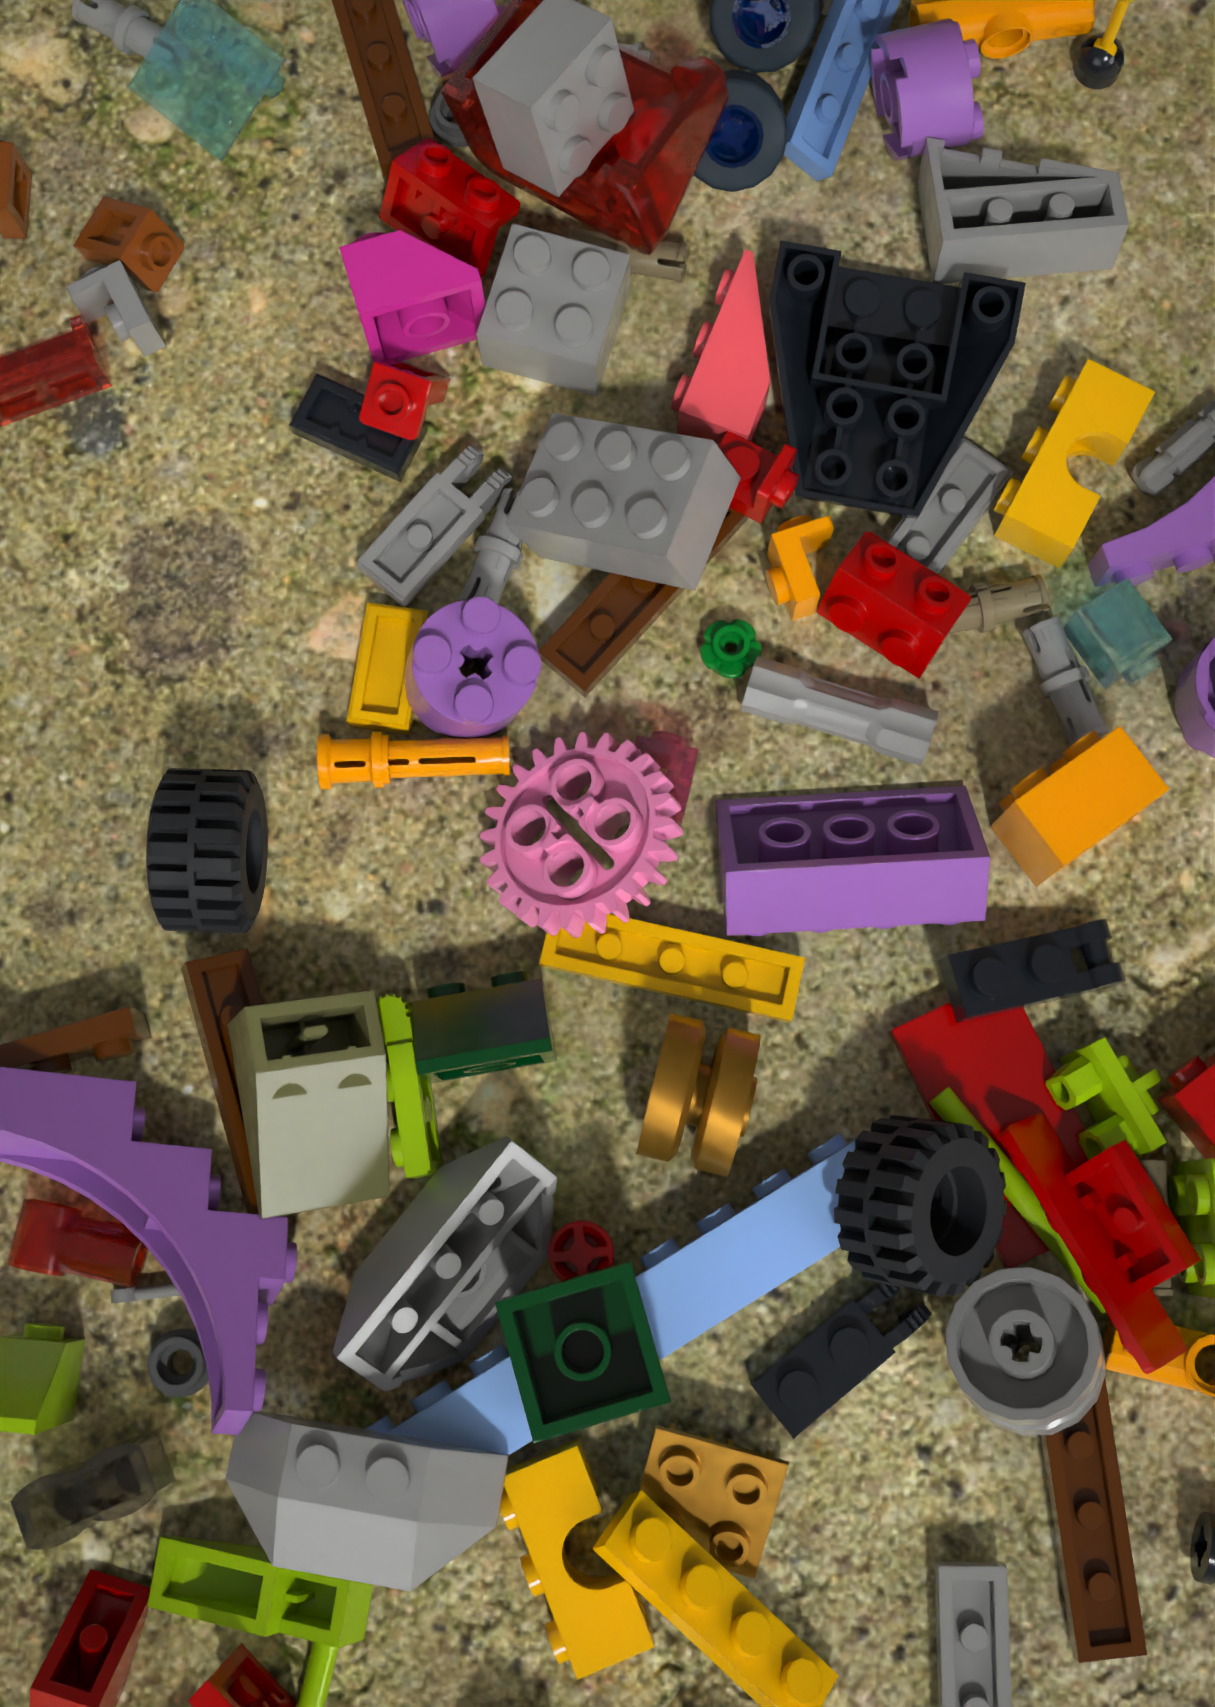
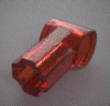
[6,1198,149,1287]

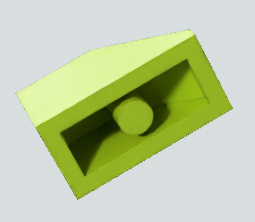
[0,1322,85,1435]

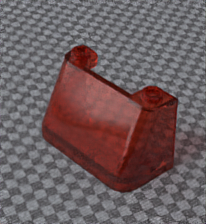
[441,0,729,255]

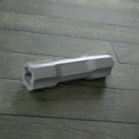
[741,656,939,766]

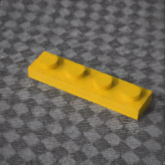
[539,914,805,1023]
[592,1490,839,1707]

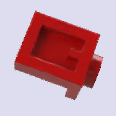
[359,359,451,440]
[718,431,800,524]

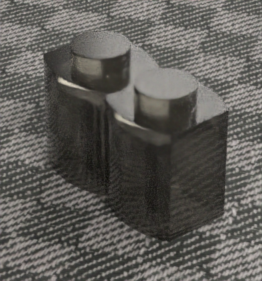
[10,1435,176,1550]

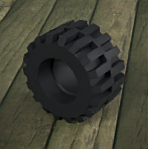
[146,768,268,933]
[834,1115,1007,1297]

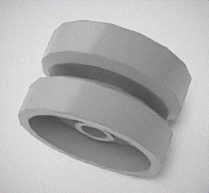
[945,1267,1106,1436]

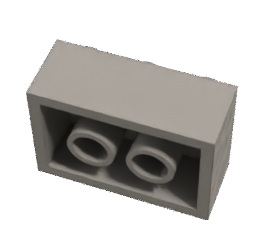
[505,413,741,591]

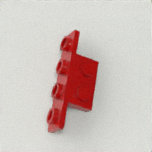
[1000,1113,1201,1374]

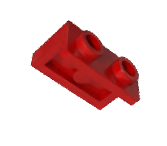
[816,531,971,679]

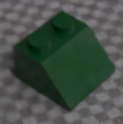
[412,971,557,1084]

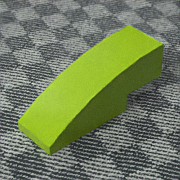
[147,1535,373,1648]

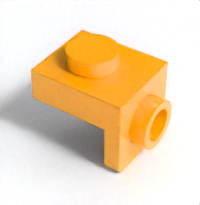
[765,515,834,621]

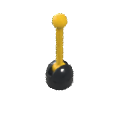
[1073,0,1135,89]

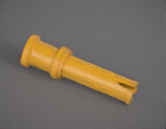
[317,732,510,790]

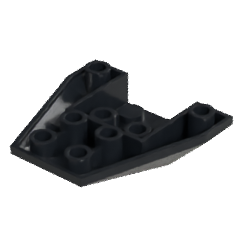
[769,241,1026,519]

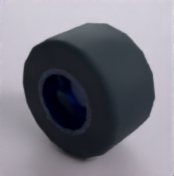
[709,0,820,73]
[678,69,788,192]

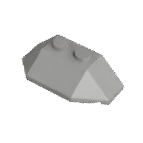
[332,1136,557,1392]
[226,1411,509,1591]

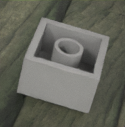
[472,0,634,197]
[476,223,630,396]

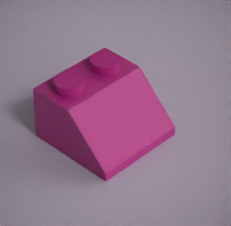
[339,230,485,362]

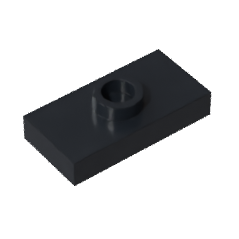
[289,373,428,482]

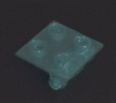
[128,0,286,161]

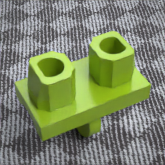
[1045,1037,1166,1160]

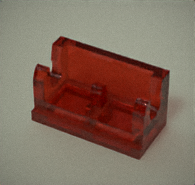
[0,314,112,427]

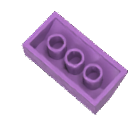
[715,786,990,936]

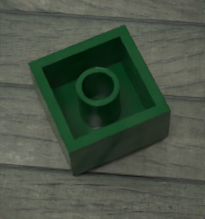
[495,1260,671,1443]

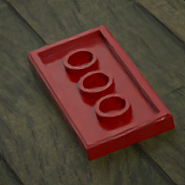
[889,1002,1089,1269]

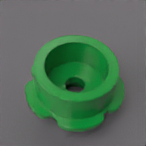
[700,619,762,679]

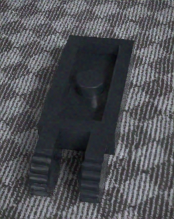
[750,1282,932,1439]

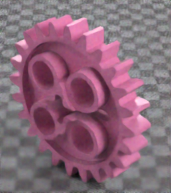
[480,732,683,938]

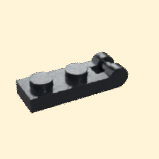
[938,919,1126,1023]

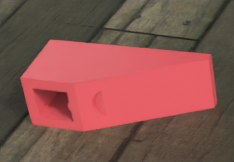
[671,249,770,446]

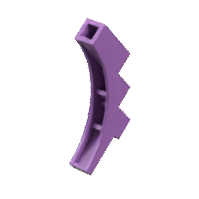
[0,1067,297,1435]

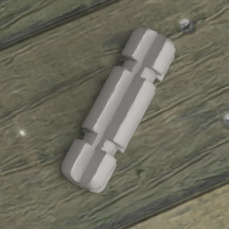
[1131,401,1215,496]

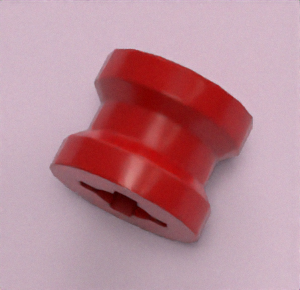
[548,1220,615,1281]

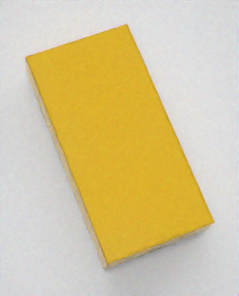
[347,602,430,735]

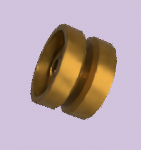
[636,1013,761,1177]

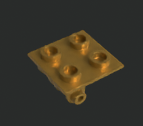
[639,1422,789,1579]

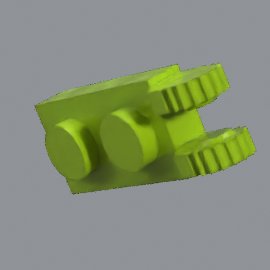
[376,994,443,1179]

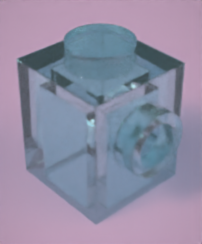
[1063,578,1173,690]

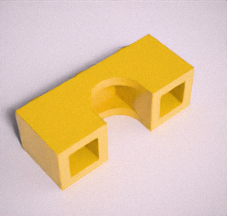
[993,359,1156,569]
[500,1438,655,1680]

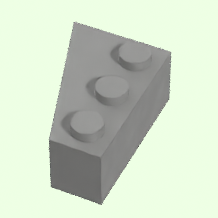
[917,137,1129,284]

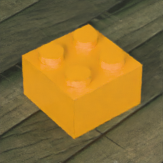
[990,726,1170,887]

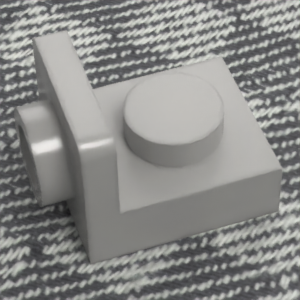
[66,260,166,357]

